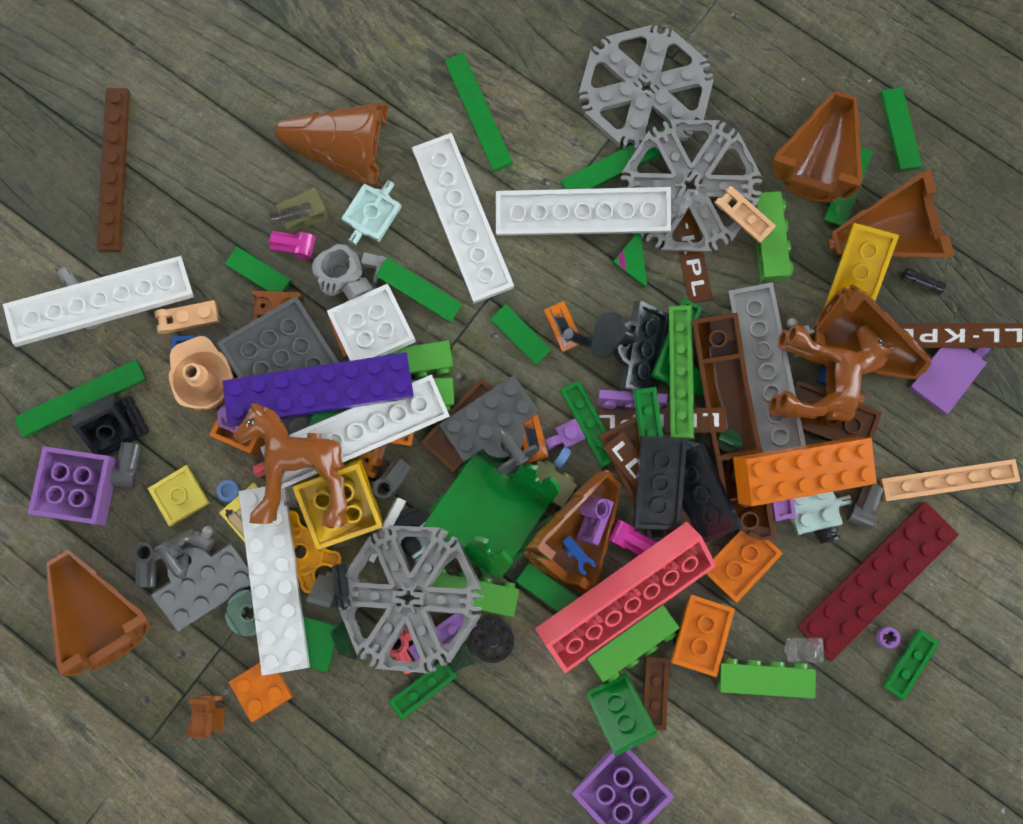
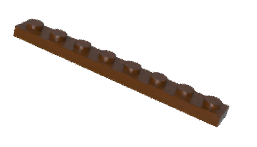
[97,88,130,252]

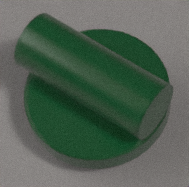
[717,429,742,452]

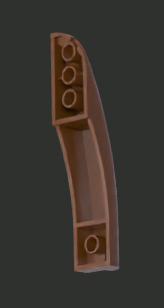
[692,312,776,540]

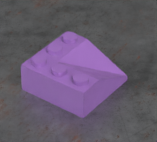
[27,446,118,526]
[571,749,674,824]

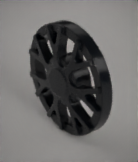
[471,619,514,663]

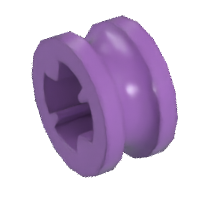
[876,627,900,648]

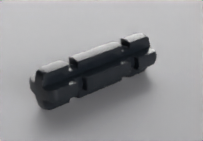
[901,268,946,295]
[120,396,149,437]
[332,563,351,610]

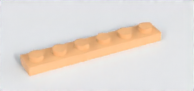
[879,459,1020,502]

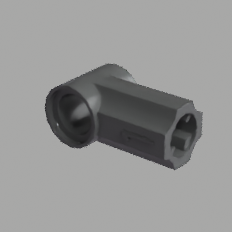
[110,442,142,488]
[373,457,412,502]
[846,484,884,530]
[133,542,158,588]

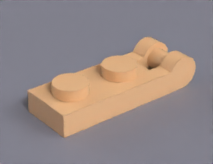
[714,186,776,244]
[154,300,220,334]

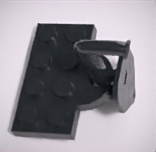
[563,300,669,392]

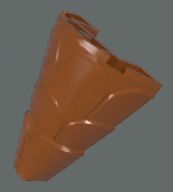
[773,91,863,202]
[275,102,389,189]
[827,170,955,259]
[806,285,931,379]
[524,470,621,594]
[46,550,150,676]

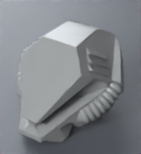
[312,244,362,296]

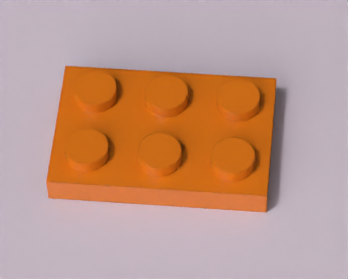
[705,525,783,603]
[670,595,735,677]

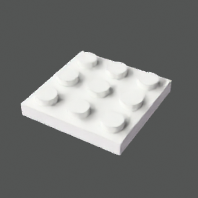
[327,284,416,361]

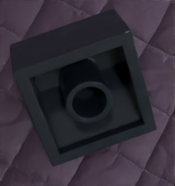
[72,393,138,455]

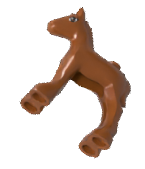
[768,324,897,422]
[233,403,348,527]

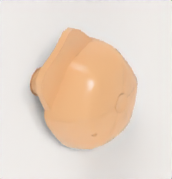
[169,336,234,410]

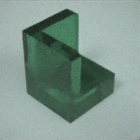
[330,621,368,660]
[451,640,476,673]

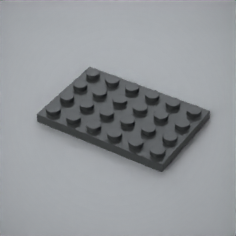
[217,296,352,435]

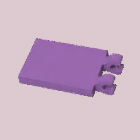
[909,348,991,415]

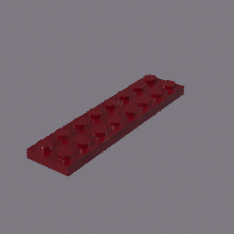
[796,502,959,662]

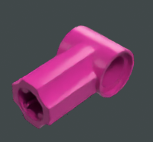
[269,231,316,259]
[609,519,656,556]

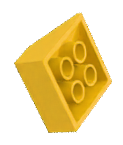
[292,458,383,550]

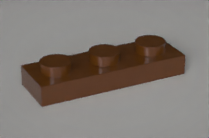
[643,656,670,731]

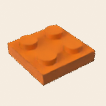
[229,663,294,723]

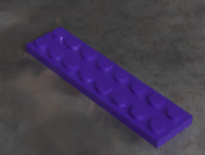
[222,352,414,427]

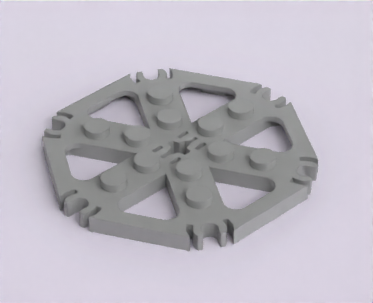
[578,25,714,151]
[621,120,762,253]
[337,526,483,673]

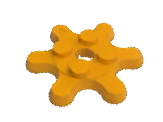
[289,510,342,593]

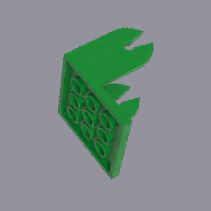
[423,455,560,579]

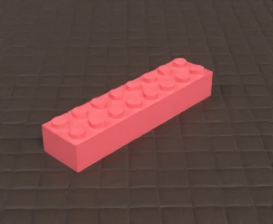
[535,522,716,673]

